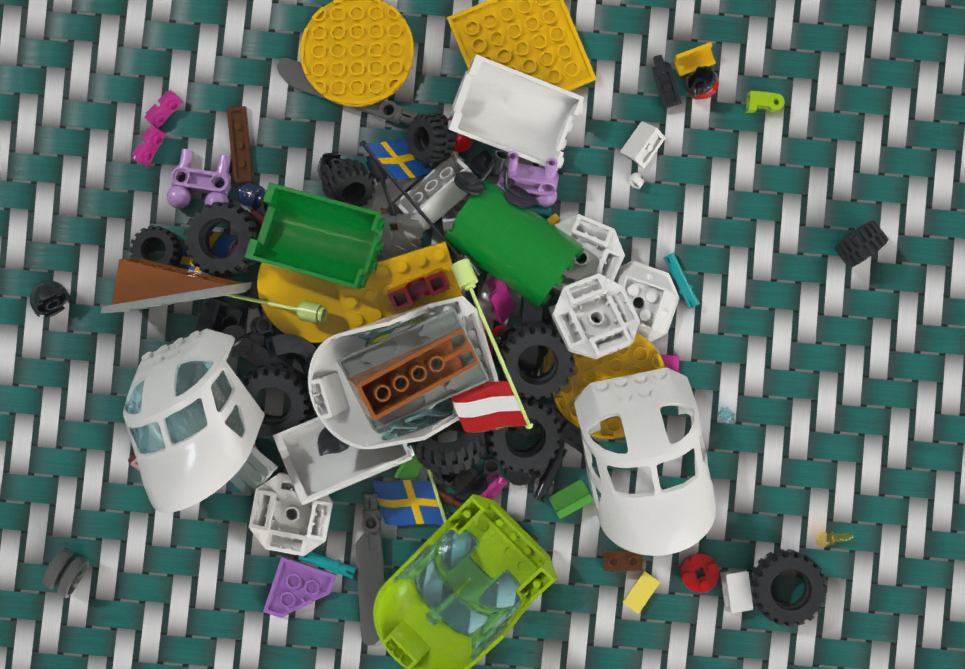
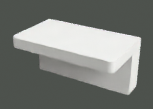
[620,121,666,168]
[720,571,753,613]

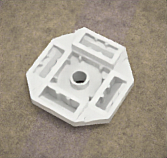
[553,214,625,292]
[614,261,679,342]
[552,273,640,359]
[249,472,333,556]

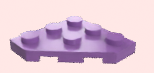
[263,556,337,618]

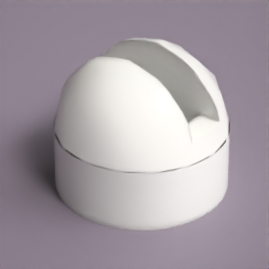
[627,172,644,189]

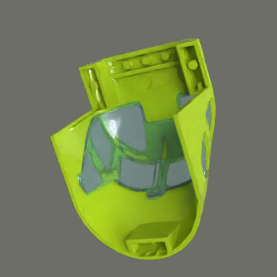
[373,494,557,669]

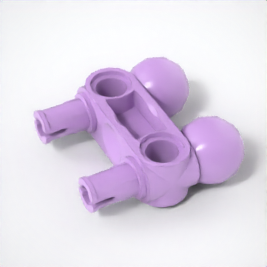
[167,149,231,209]
[497,151,559,207]

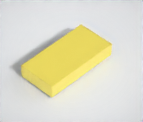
[622,571,660,614]

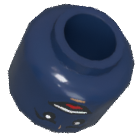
[238,182,266,210]

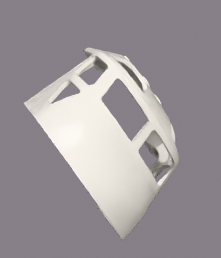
[573,367,716,556]

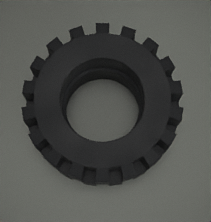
[407,114,456,163]
[322,159,376,207]
[834,220,889,268]
[130,226,183,266]

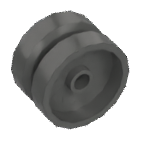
[42,548,89,598]

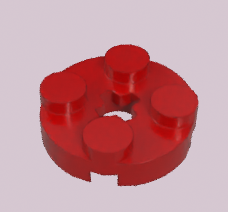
[680,553,719,592]

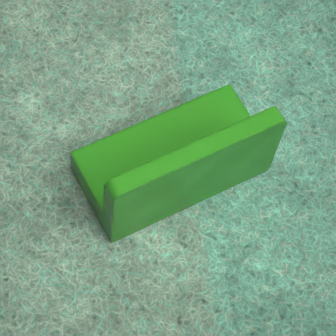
[394,444,423,480]
[549,480,594,519]

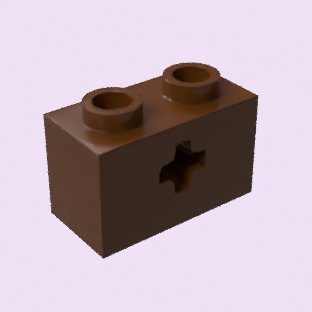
[602,549,643,571]

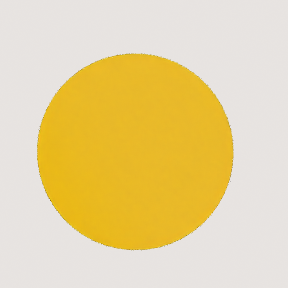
[300,0,414,107]
[257,263,350,343]
[553,332,665,439]

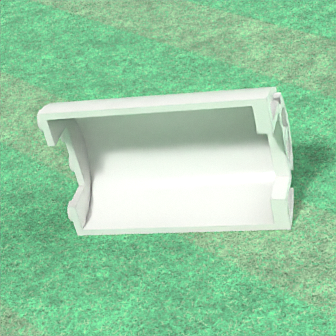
[448,55,585,171]
[273,417,415,505]

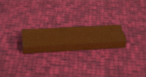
[227,106,254,184]

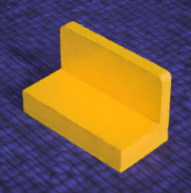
[673,42,716,78]

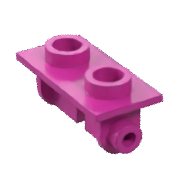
[144,90,183,129]
[132,126,166,167]
[479,473,508,499]

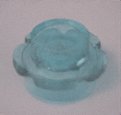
[717,407,735,424]

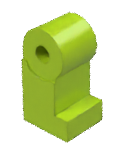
[745,91,785,113]

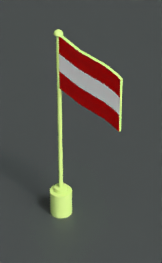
[450,259,533,432]

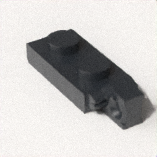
[652,54,682,110]

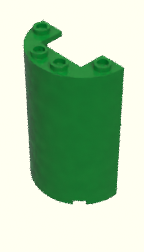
[445,178,585,308]
[245,182,386,289]

